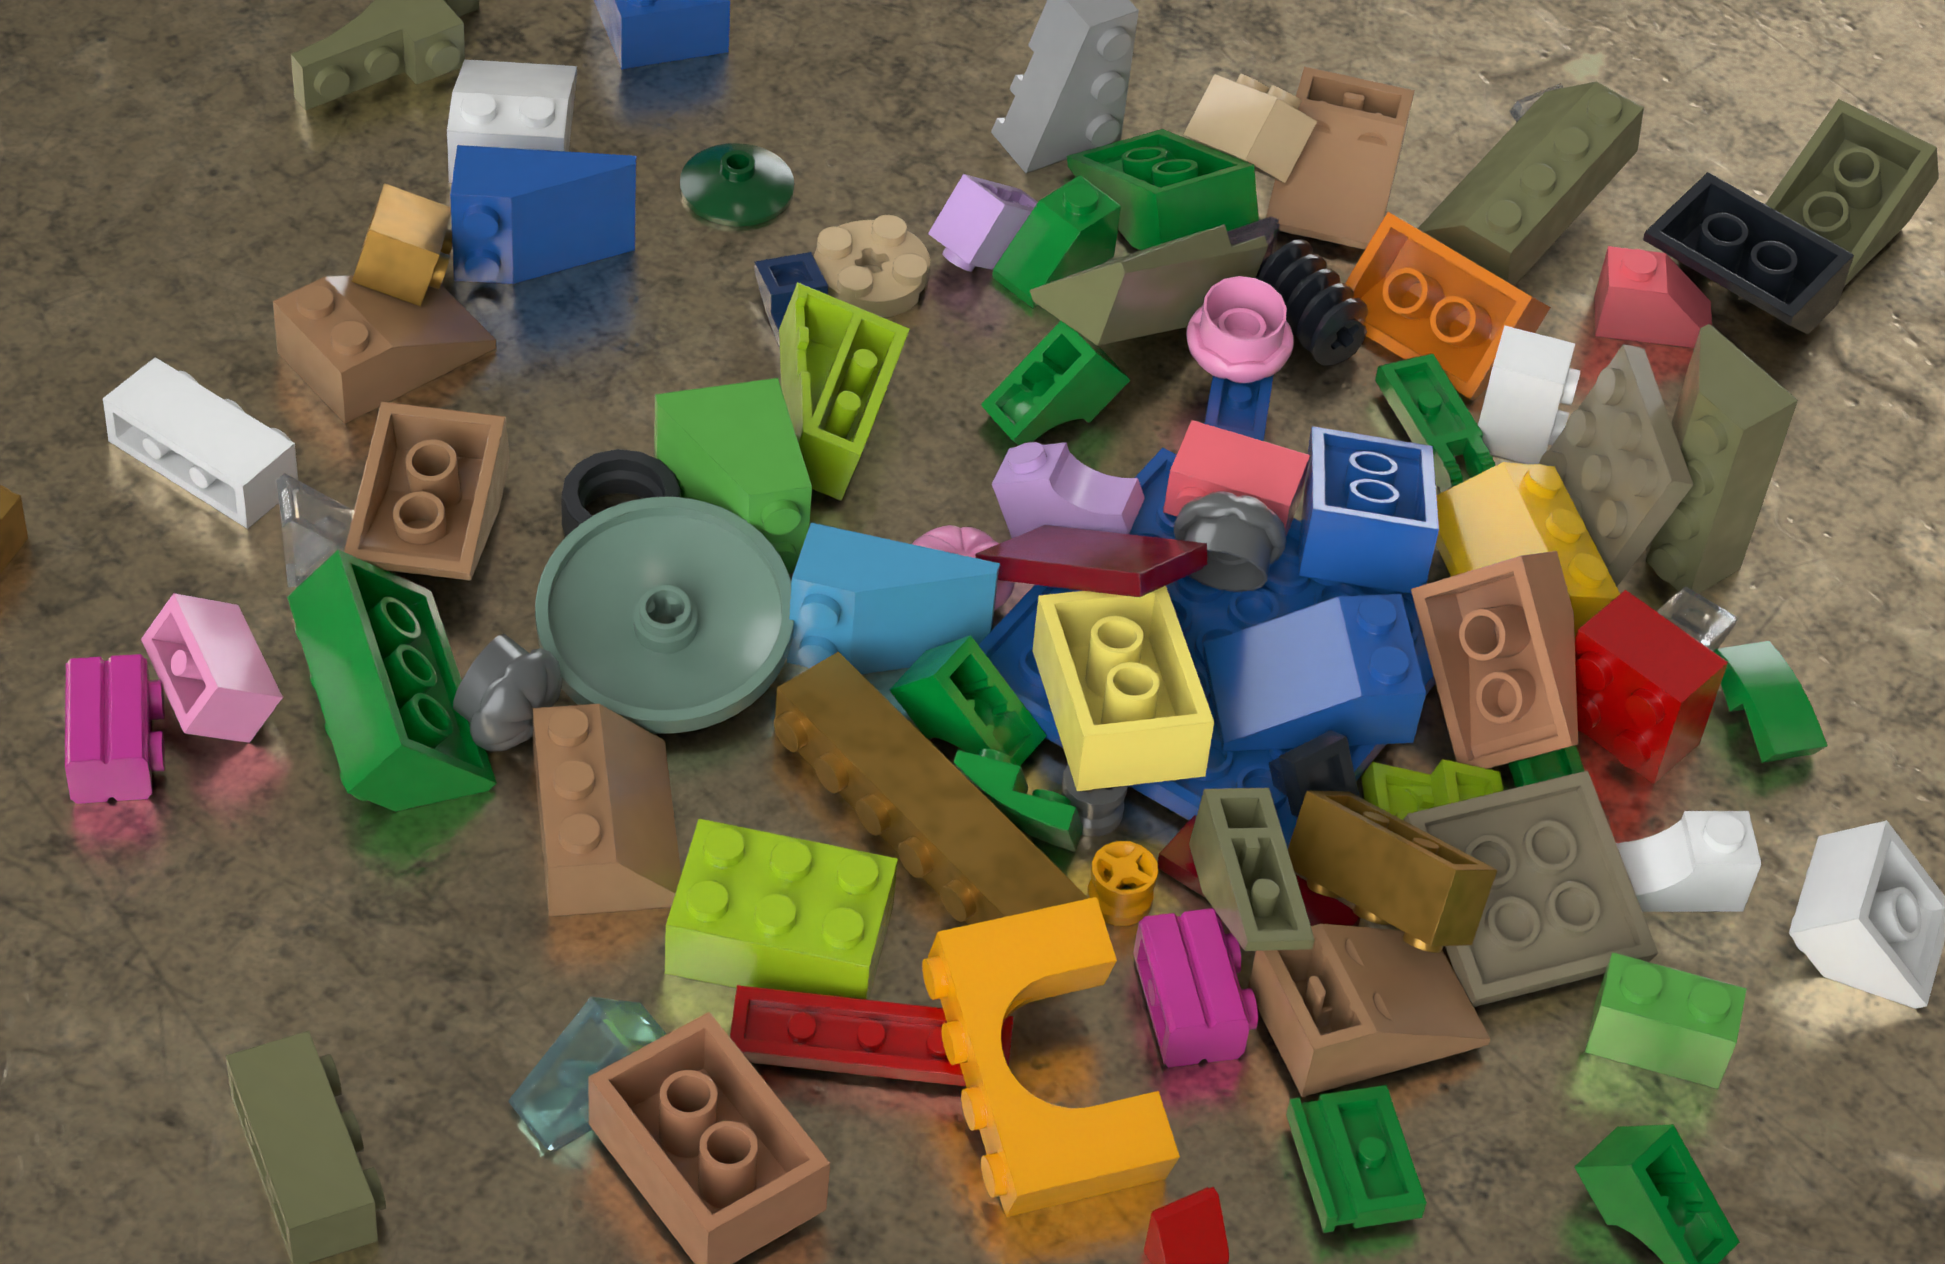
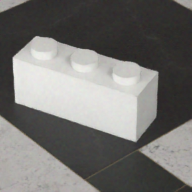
[103,357,299,529]

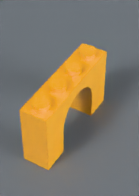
[922,897,1180,1217]

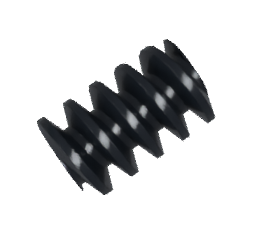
[1256,239,1368,366]

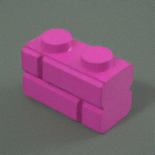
[65,654,165,804]
[1133,908,1258,1068]

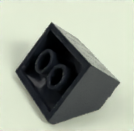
[1643,172,1854,334]

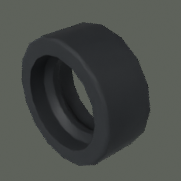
[561,449,681,537]

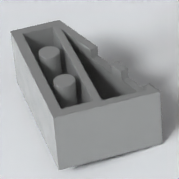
[991,0,1139,173]

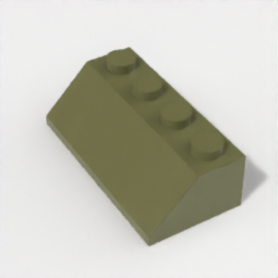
[1418,81,1644,286]
[1646,324,1798,600]

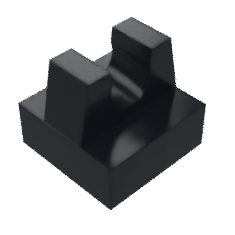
[1269,730,1359,817]

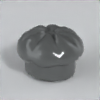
[1174,491,1286,592]
[453,634,562,752]

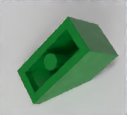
[992,175,1121,309]

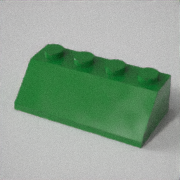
[287,549,497,812]

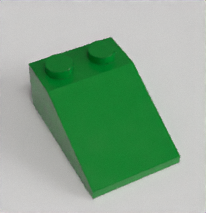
[1067,129,1260,250]

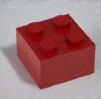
[1575,590,1728,784]

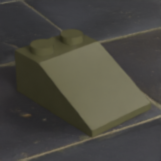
[1765,99,1939,286]

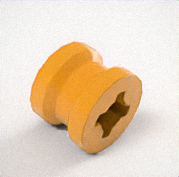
[1087,841,1158,926]

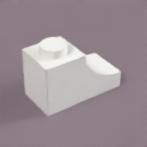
[1616,811,1761,912]

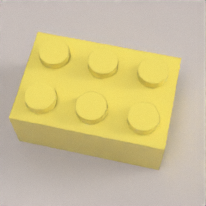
[1032,586,1214,791]

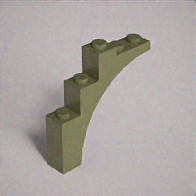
[291,0,479,111]

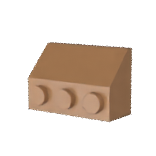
[533,704,681,917]

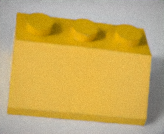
[1436,462,1620,638]

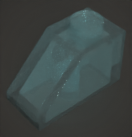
[508,996,666,1151]

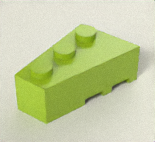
[779,282,910,501]

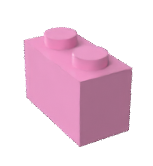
[141,593,283,743]

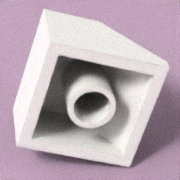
[1789,820,1945,1009]

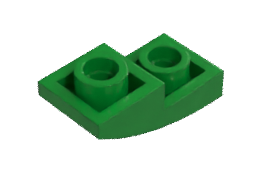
[1713,641,1828,763]
[954,749,1083,852]

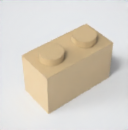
[1183,74,1317,183]

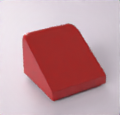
[1144,1186,1229,1264]

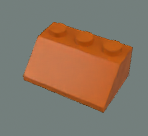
[1345,212,1551,401]

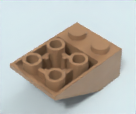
[1264,67,1415,249]
[1248,924,1490,1097]

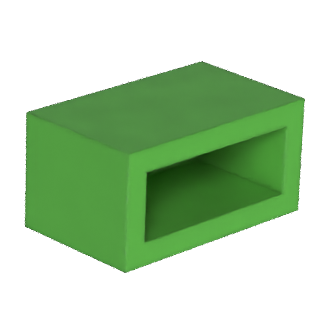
[1584,952,1747,1089]

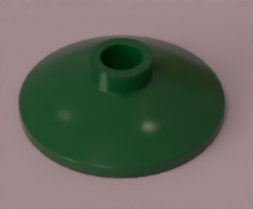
[680,143,795,227]

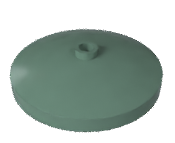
[535,497,794,733]

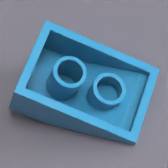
[787,523,1000,674]

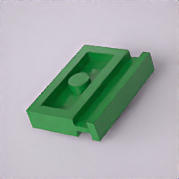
[1286,1085,1427,1233]

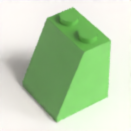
[654,378,812,574]

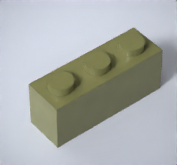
[226,1031,386,1264]

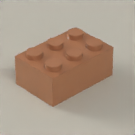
[588,1012,830,1264]

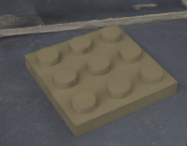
[1539,344,1693,587]
[1403,771,1658,1007]

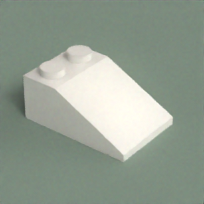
[447,60,577,183]

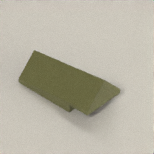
[1030,224,1268,346]

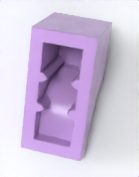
[928,174,1038,272]
[992,442,1145,538]

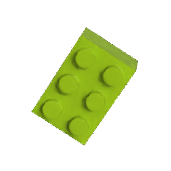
[665,819,898,1000]

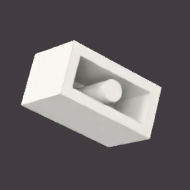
[1478,325,1581,464]

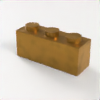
[1288,791,1497,953]

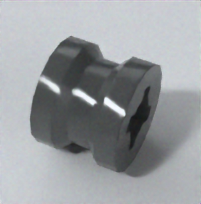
[1061,764,1128,837]

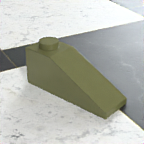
[1189,788,1315,951]

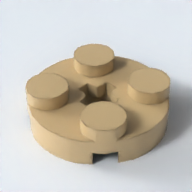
[814,215,930,318]

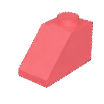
[1594,246,1712,348]

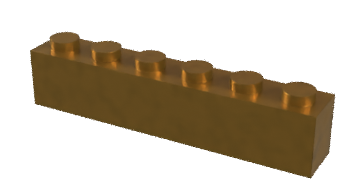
[774,652,1088,925]

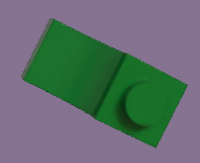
[981,321,1130,445]
[889,635,1047,766]
[1574,1124,1740,1264]

